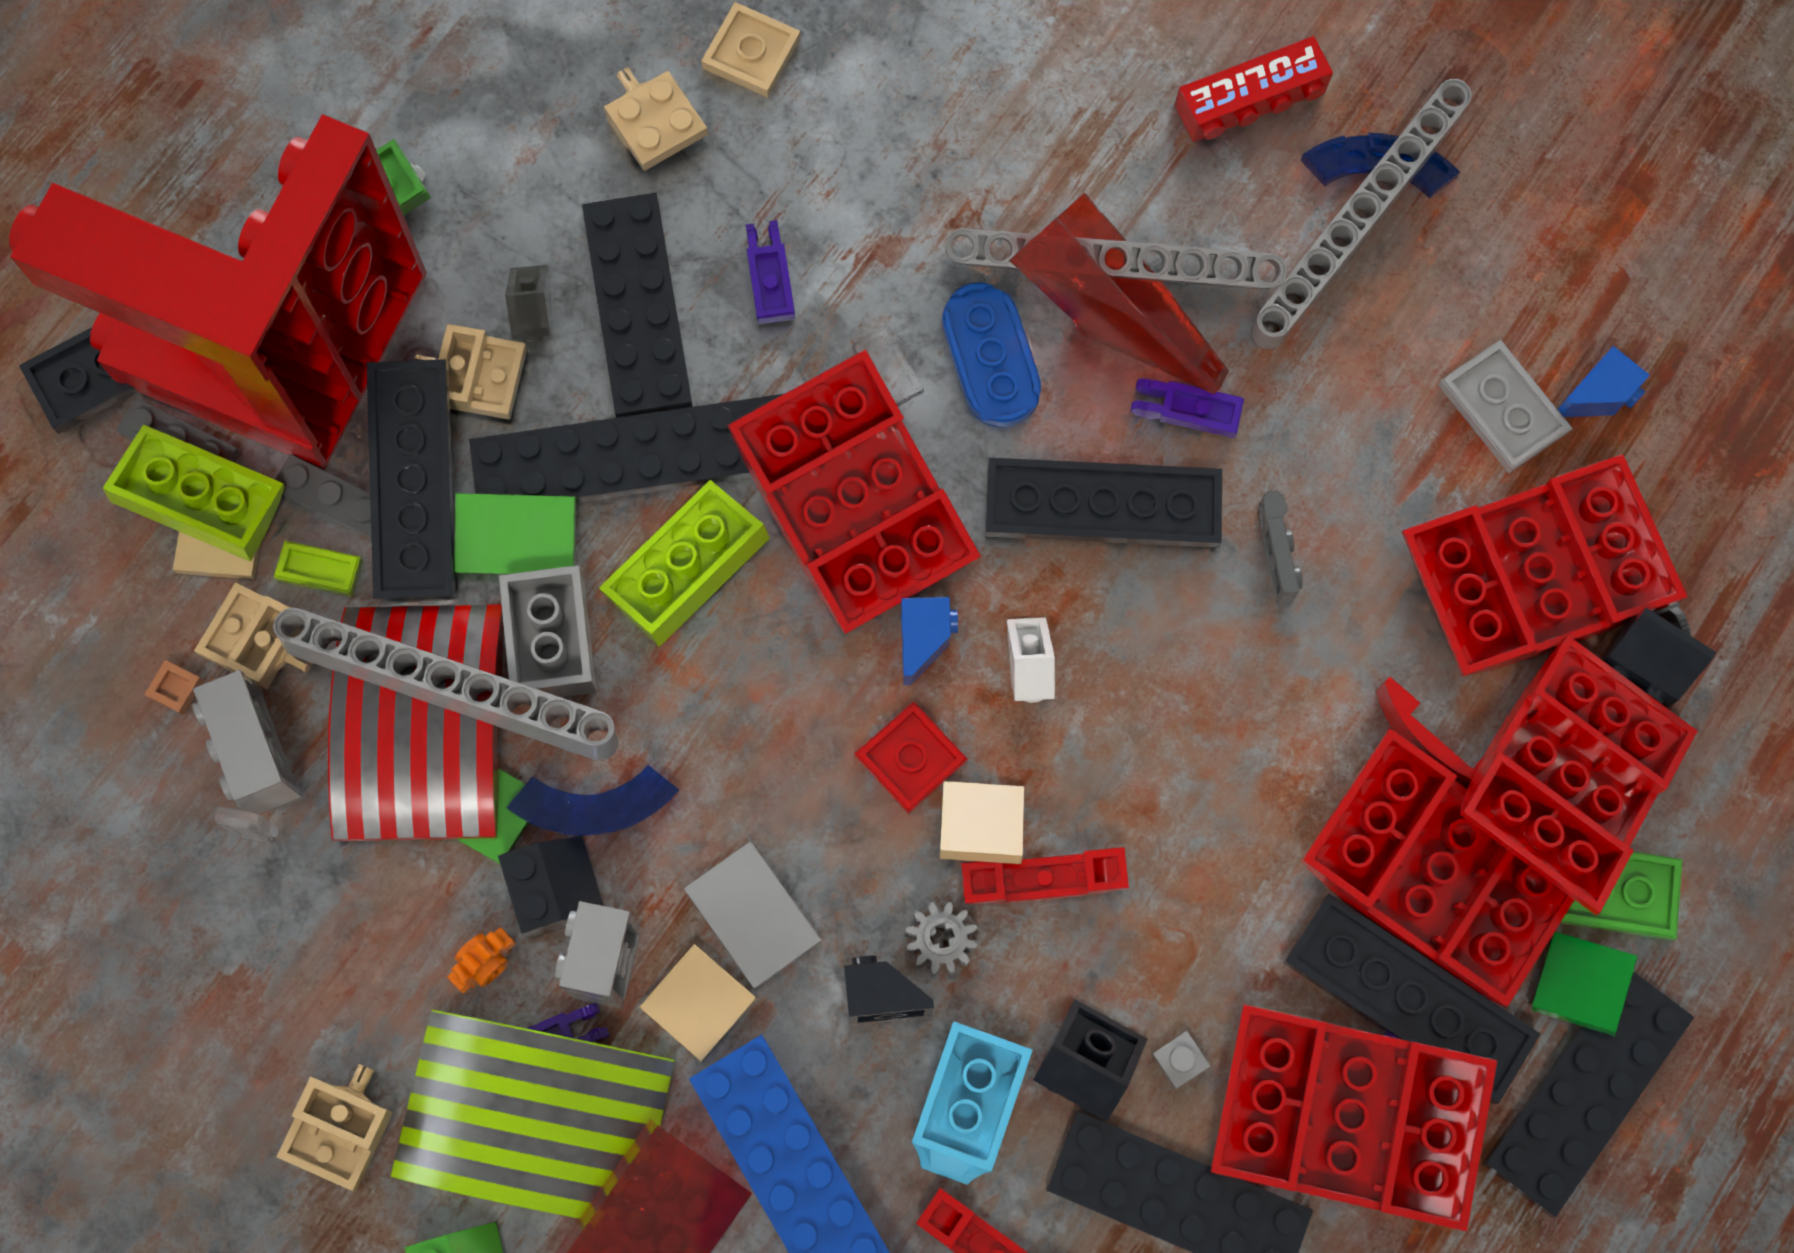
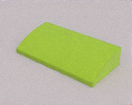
[102,424,285,562]
[599,480,770,647]

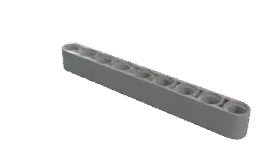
[1252,79,1471,349]
[945,228,1287,290]
[273,608,619,760]

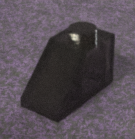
[505,265,552,342]

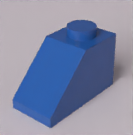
[1557,346,1650,417]
[901,597,958,685]

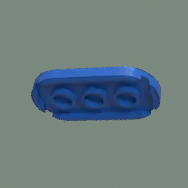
[942,282,1041,427]

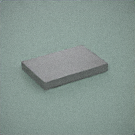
[1438,340,1573,474]
[684,841,822,990]

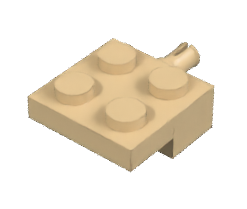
[604,67,708,171]
[414,324,527,420]
[194,582,313,690]
[276,1064,393,1191]

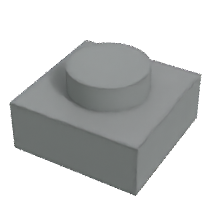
[1151,1031,1210,1090]

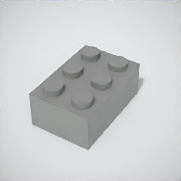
[499,565,597,697]
[192,670,301,816]
[555,901,642,1009]

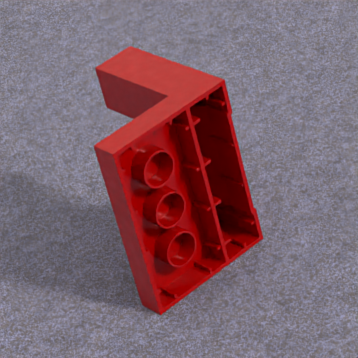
[9,114,427,470]

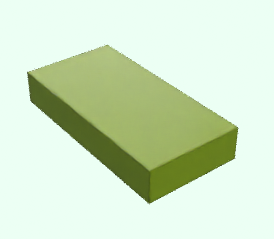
[274,540,363,598]

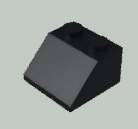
[1601,608,1717,708]
[498,836,604,940]
[844,955,934,1024]
[1033,999,1148,1121]

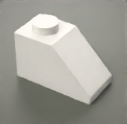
[1007,617,1055,703]

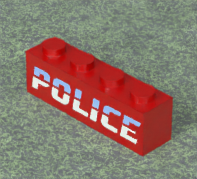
[1174,36,1333,142]

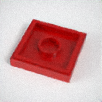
[854,701,968,815]

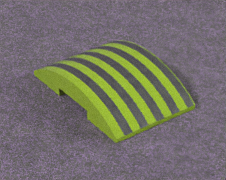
[390,1009,675,1229]

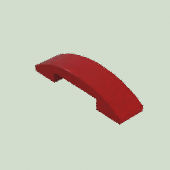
[1375,676,1483,789]
[961,847,1129,905]
[916,1188,1028,1253]

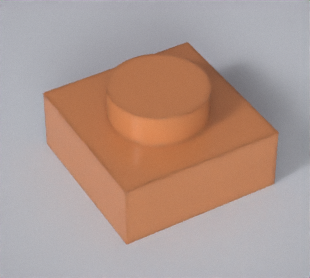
[144,660,204,716]

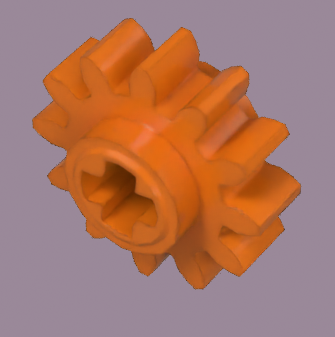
[447,927,516,994]

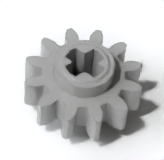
[906,902,978,976]

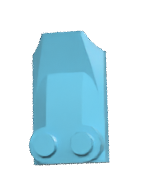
[911,1021,1033,1185]

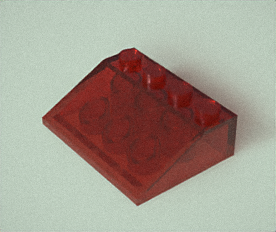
[555,1119,752,1253]

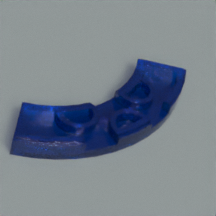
[1301,133,1460,199]
[506,765,679,836]

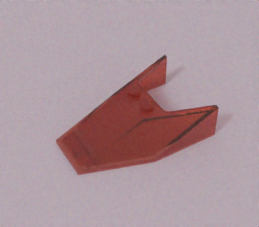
[1009,192,1229,394]

